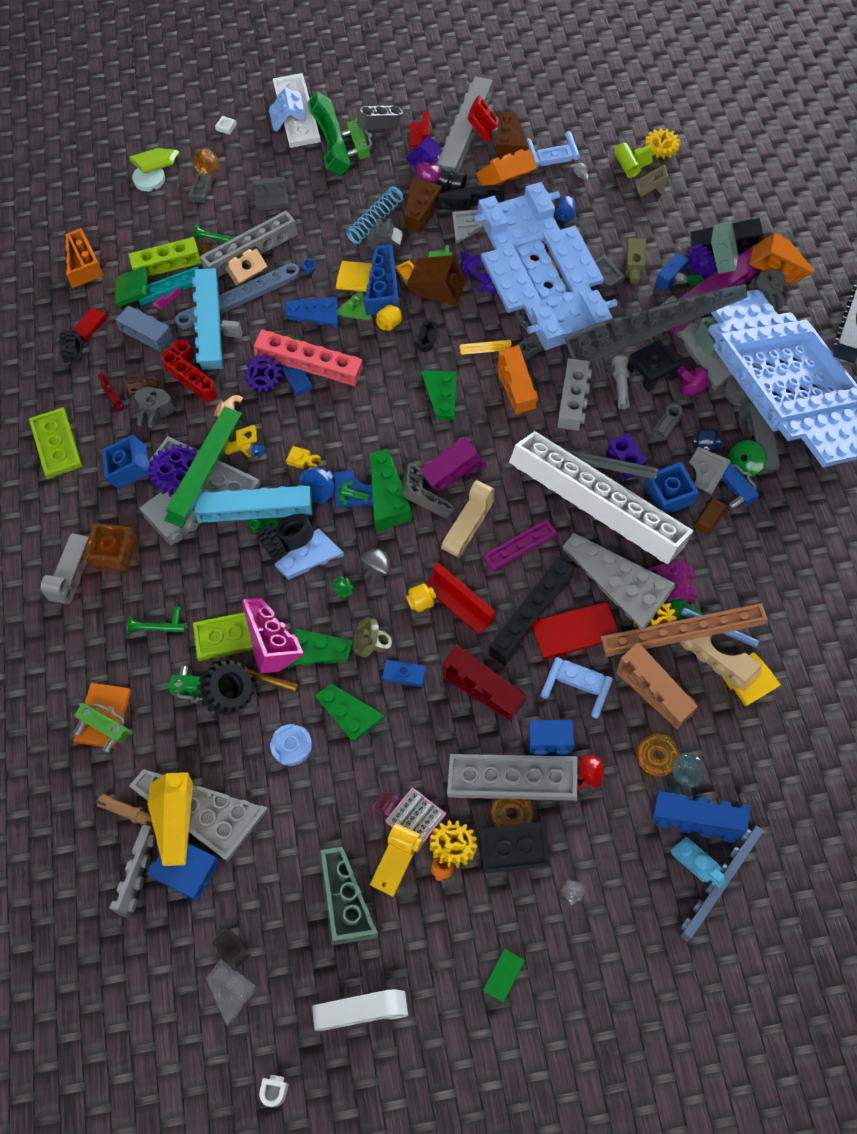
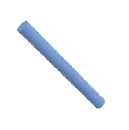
[681,608,759,648]

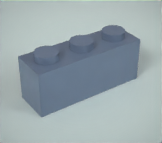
[115,306,173,352]

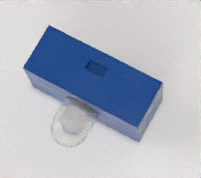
[655,253,689,292]

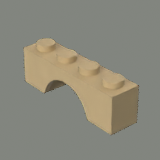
[680,635,762,691]

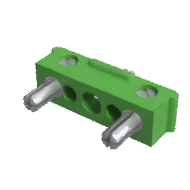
[341,118,373,160]
[73,703,132,753]

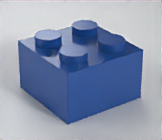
[102,434,149,489]
[644,462,699,514]
[528,720,574,756]

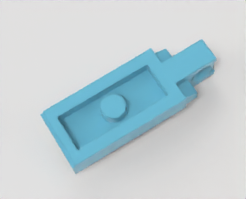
[671,837,726,888]

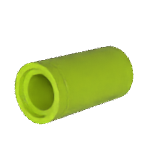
[613,143,641,178]

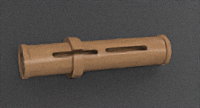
[97,794,154,829]

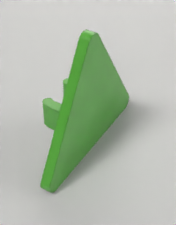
[338,291,372,320]

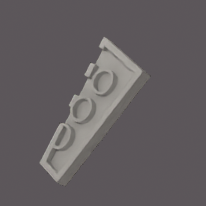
[109,825,156,918]

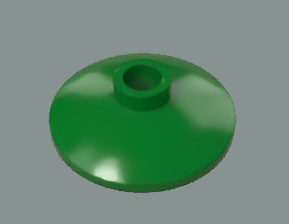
[728,440,766,478]

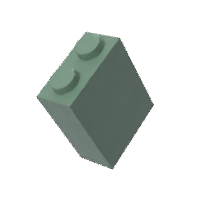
[711,221,738,274]

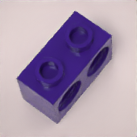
[406,135,442,169]
[606,433,647,480]

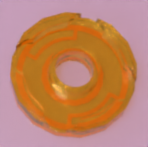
[637,733,680,776]
[491,799,534,827]

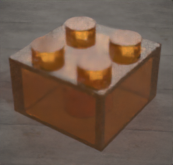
[84,523,137,572]

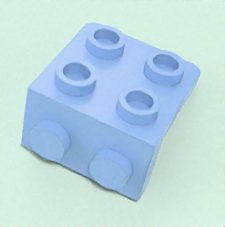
[269,88,306,132]

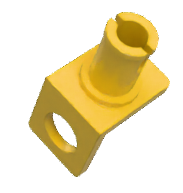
[225,425,257,457]

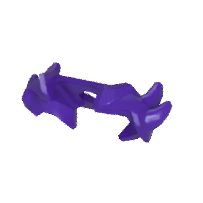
[460,251,498,295]

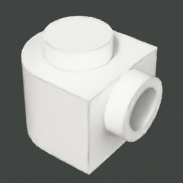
[259,1074,289,1107]

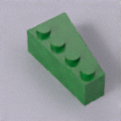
[370,449,412,532]

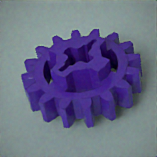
[687,244,717,280]
[243,354,283,394]

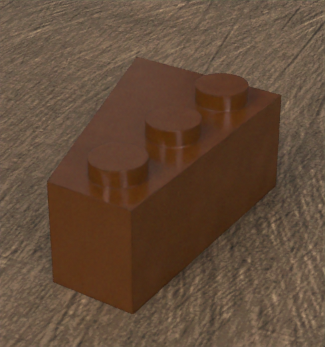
[496,112,529,160]
[405,176,442,234]

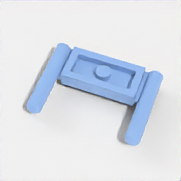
[526,131,580,167]
[541,657,613,718]

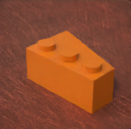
[476,149,537,186]

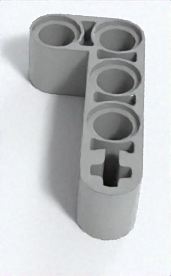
[41,533,93,604]

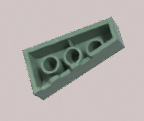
[320,847,378,946]

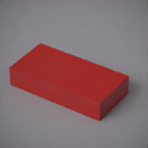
[72,307,107,342]

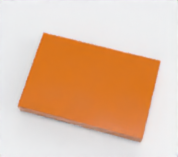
[73,683,131,748]

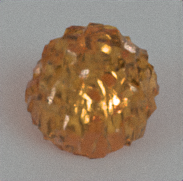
[193,149,219,174]

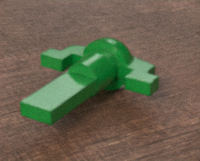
[339,480,369,506]

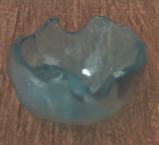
[672,753,706,788]

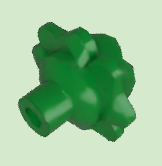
[333,576,354,598]

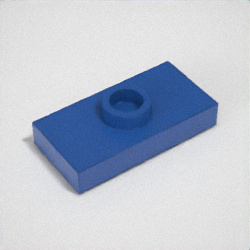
[382,660,426,687]

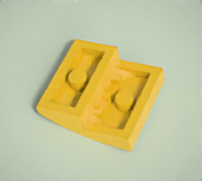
[336,261,372,292]
[721,652,781,706]

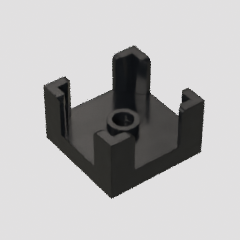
[627,339,681,392]

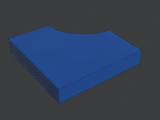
[334,471,373,507]

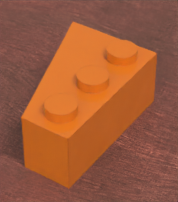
[66,228,104,288]
[498,345,539,414]

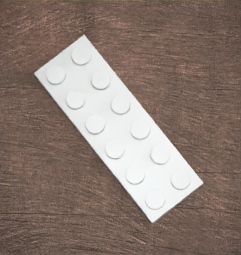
[273,73,321,148]

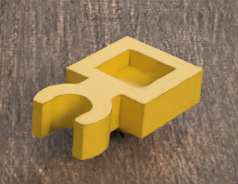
[286,446,321,469]

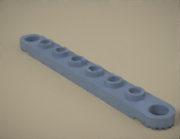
[175,263,300,330]

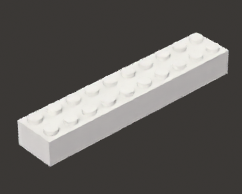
[509,431,693,564]

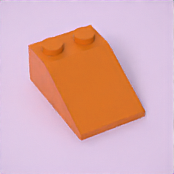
[749,233,814,285]

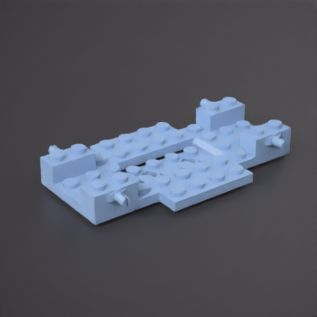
[472,182,617,350]

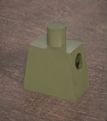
[624,238,646,284]

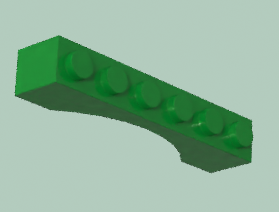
[307,91,351,176]

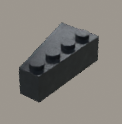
[690,218,763,256]

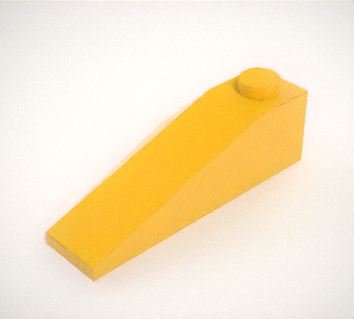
[148,772,193,866]

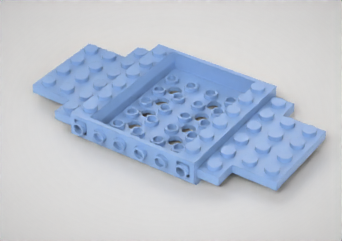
[708,290,857,468]

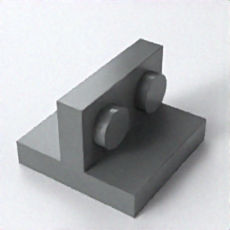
[252,177,289,211]

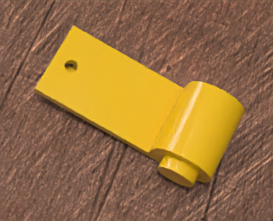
[370,823,423,897]

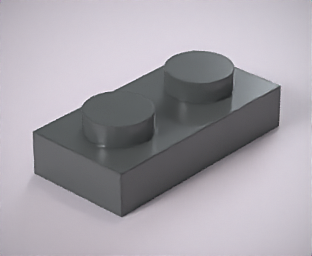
[188,172,213,203]

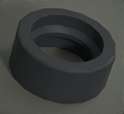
[275,514,314,550]

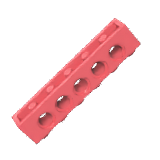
[254,330,362,386]

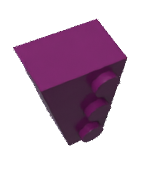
[420,437,487,493]

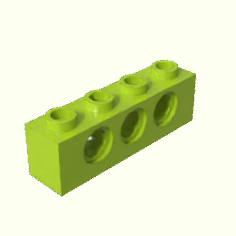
[129,237,202,277]

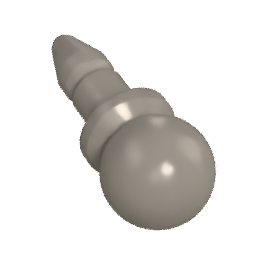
[574,163,589,181]

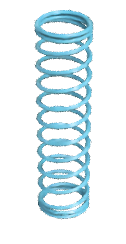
[346,186,404,244]

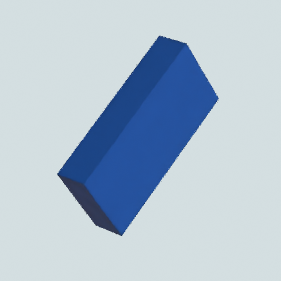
[281,365,313,396]

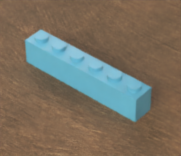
[192,268,223,370]
[195,485,312,523]

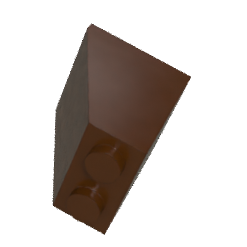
[407,255,466,306]

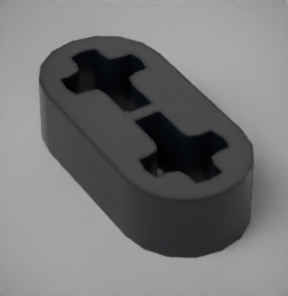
[417,321,437,352]

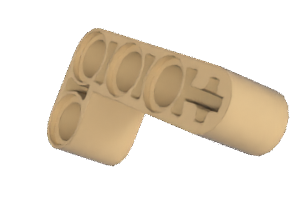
[441,480,494,557]

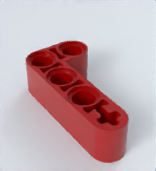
[161,340,218,402]

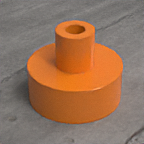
[430,857,454,881]

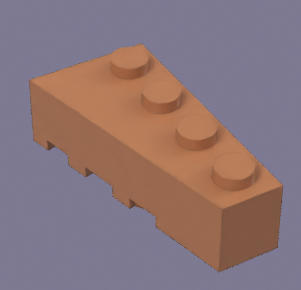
[616,642,698,729]

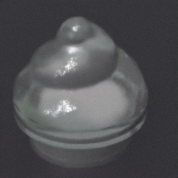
[562,880,585,905]

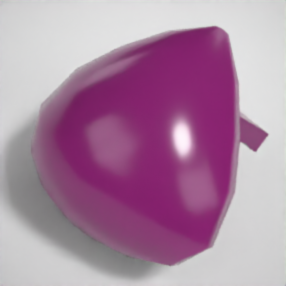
[415,162,442,184]
[677,366,708,396]

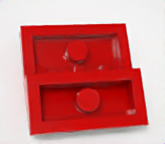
[467,95,498,143]

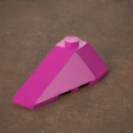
[242,598,303,673]

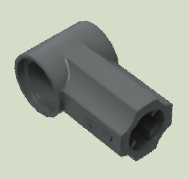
[652,403,682,441]

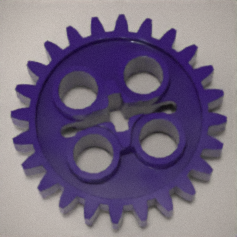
[148,444,198,497]

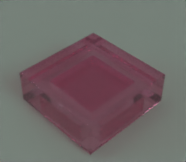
[371,791,400,817]

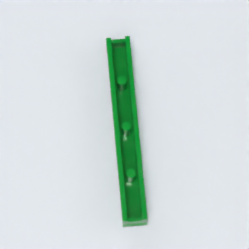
[164,406,242,529]

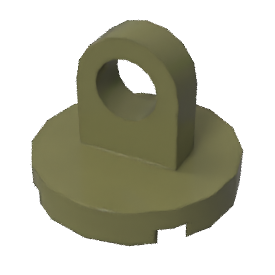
[353,617,392,658]

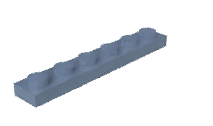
[680,825,764,942]

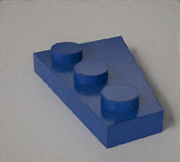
[286,297,338,328]

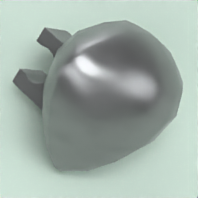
[360,549,391,585]

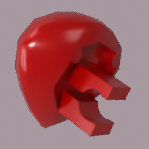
[577,755,605,790]

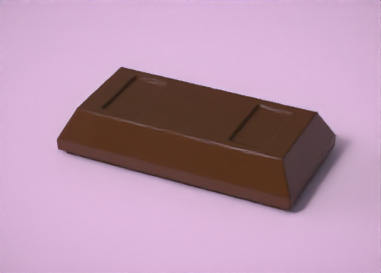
[693,497,728,535]

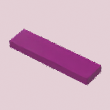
[482,519,558,572]

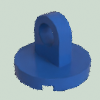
[299,467,335,504]

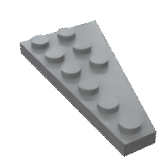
[661,295,733,390]
[563,533,675,632]
[129,769,269,862]

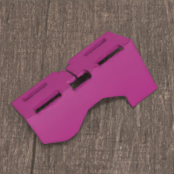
[153,288,182,310]

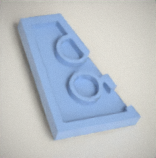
[275,528,344,580]

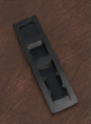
[437,185,505,211]

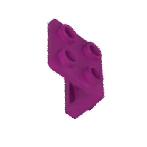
[647,559,697,604]

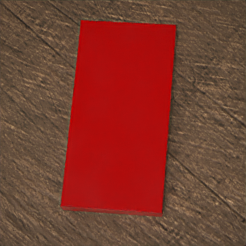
[532,602,619,660]

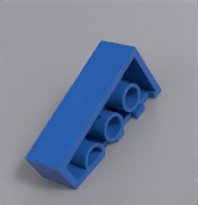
[364,244,400,315]
[651,791,751,843]

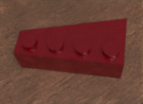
[442,644,526,722]

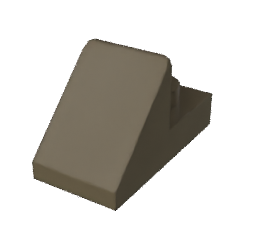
[635,164,669,197]

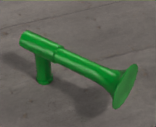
[193,224,235,243]
[127,606,185,636]

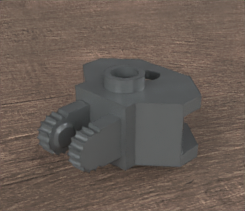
[367,218,403,253]
[747,269,786,310]
[134,387,174,428]

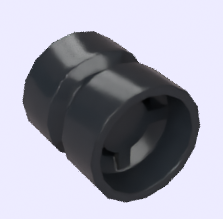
[438,168,467,191]

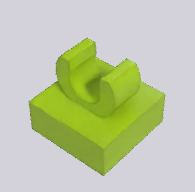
[634,145,653,168]

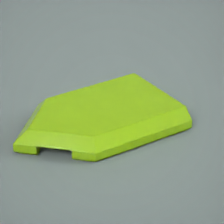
[129,148,179,174]

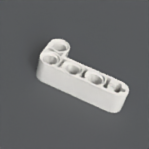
[312,989,408,1031]

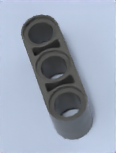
[357,106,402,129]

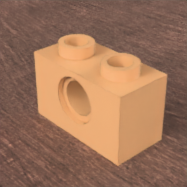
[226,248,268,286]

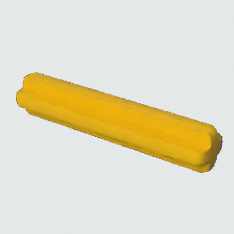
[460,340,512,355]

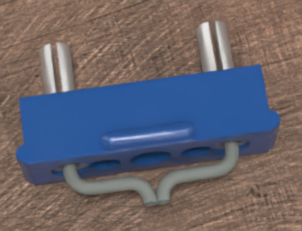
[721,463,758,508]

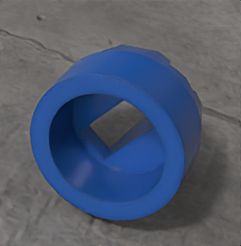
[302,258,316,274]
[250,444,265,458]

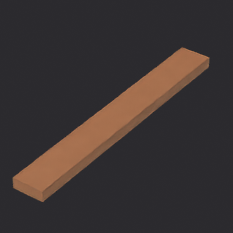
[601,603,768,657]

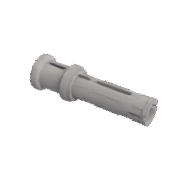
[612,356,629,409]

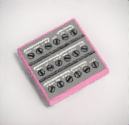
[385,787,446,845]

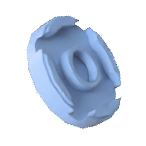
[270,724,312,766]

